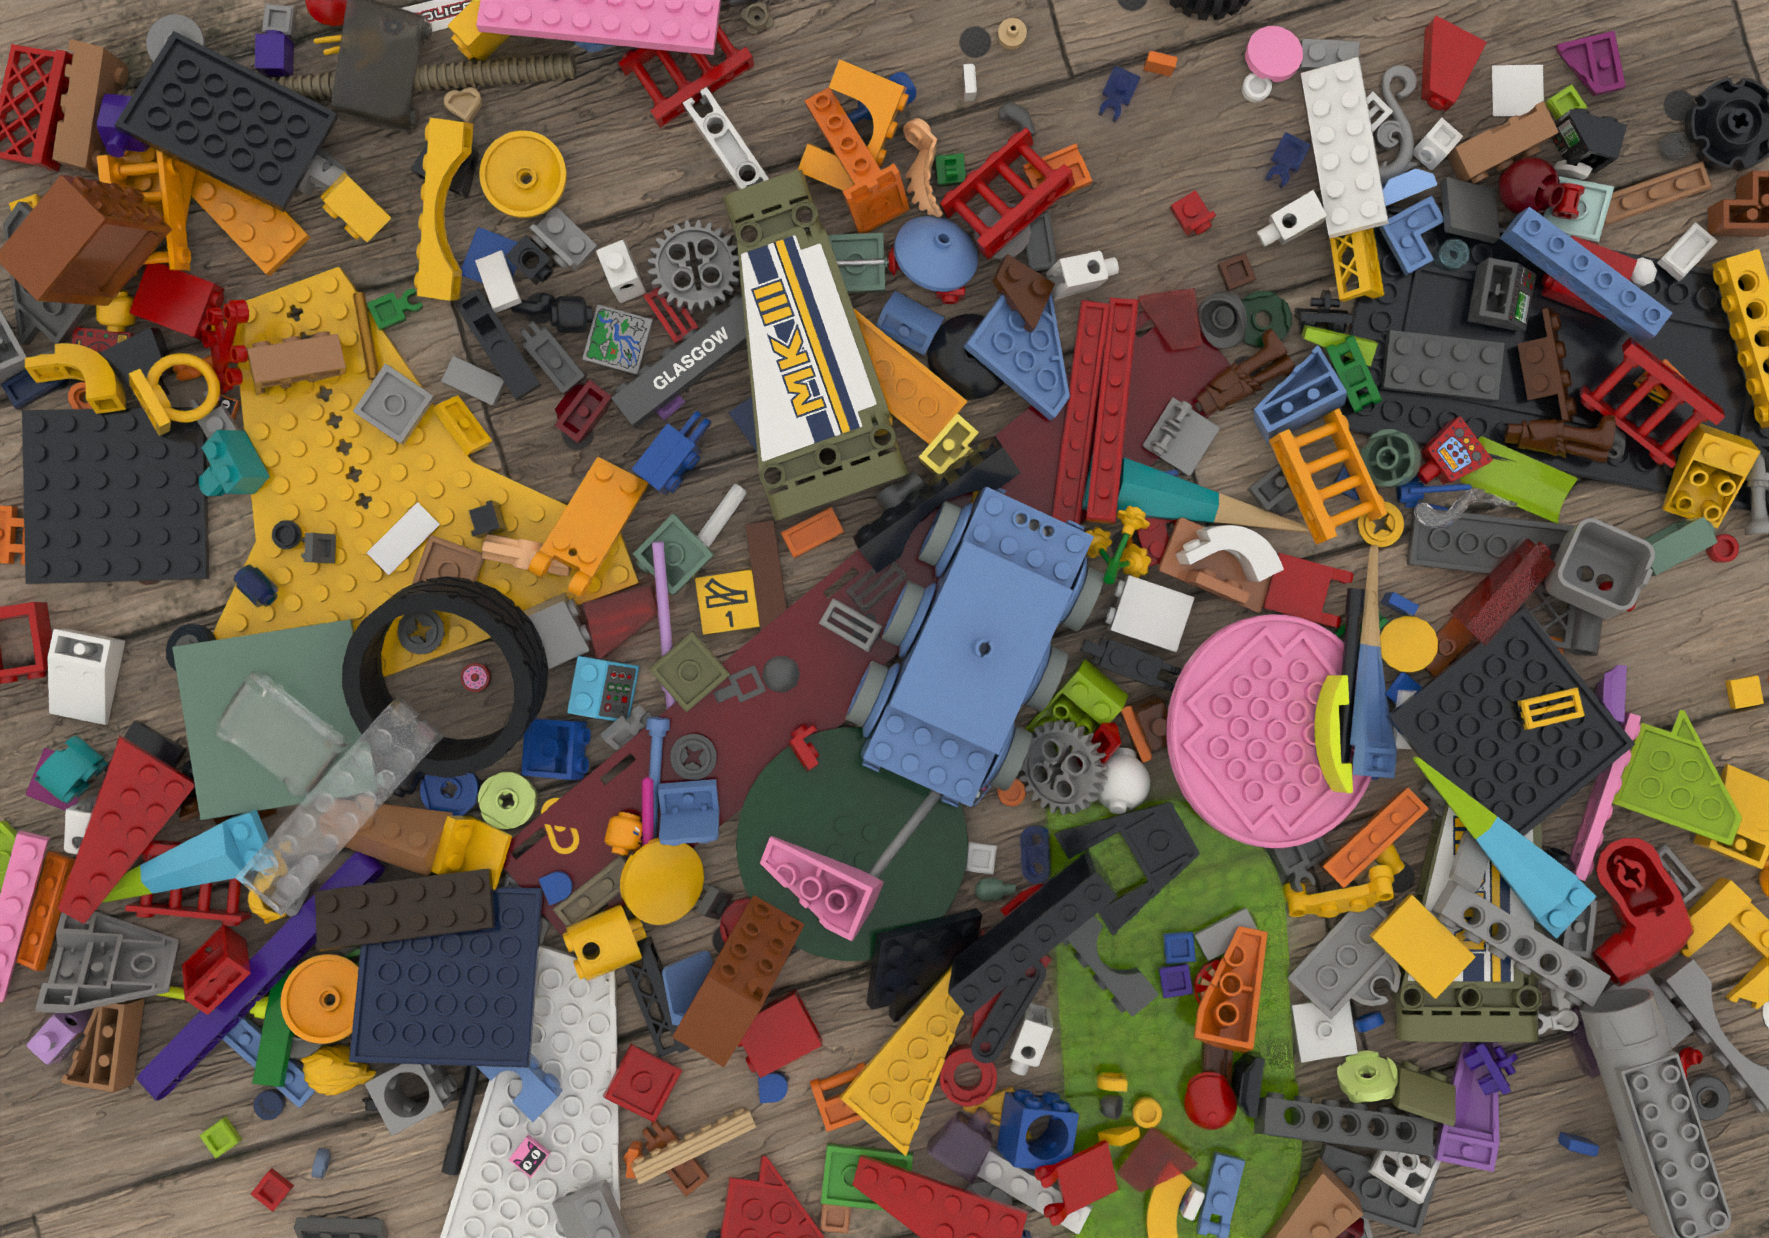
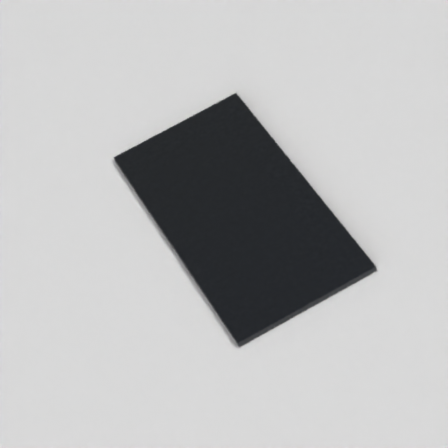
[1333,205,1769,515]

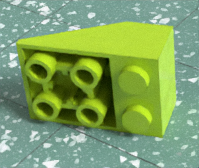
[1025,659,1129,754]

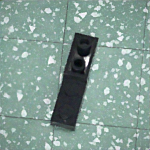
[454,288,541,401]

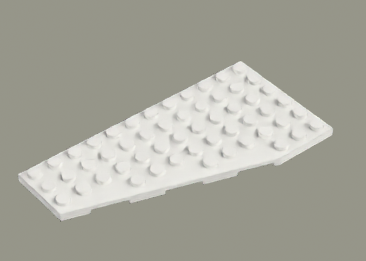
[440,945,621,1238]

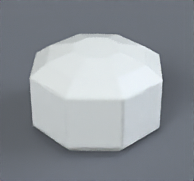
[1630,257,1657,288]

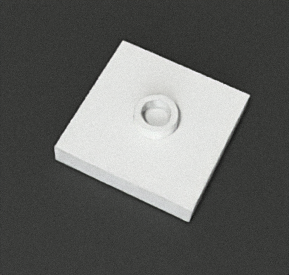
[1290,1000,1358,1063]

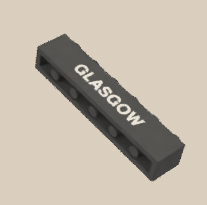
[611,294,747,429]

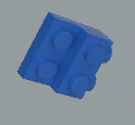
[521,718,591,780]

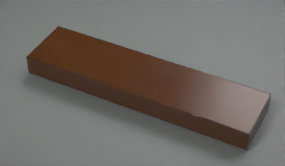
[745,520,787,631]

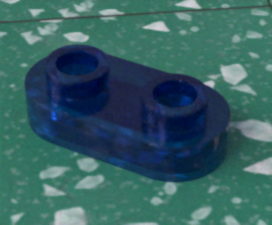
[1020,825,1052,884]

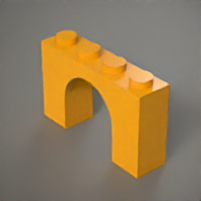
[798,59,909,191]

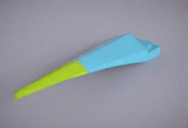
[1413,757,1597,939]
[102,809,279,903]

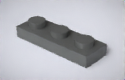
[294,1215,388,1238]

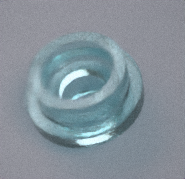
[1439,239,1470,268]

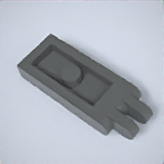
[520,320,587,395]

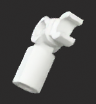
[1538,974,1579,1035]

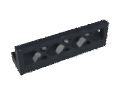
[624,936,690,1057]

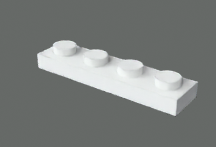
[976,1147,1093,1235]

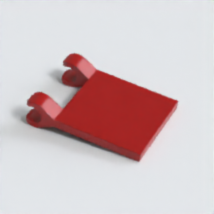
[1263,553,1354,628]
[1034,1140,1118,1226]

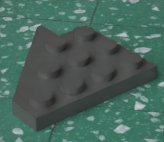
[3,201,92,345]

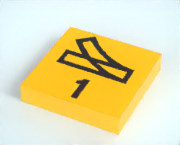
[695,570,760,635]

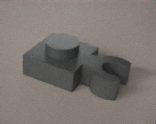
[1269,845,1316,893]

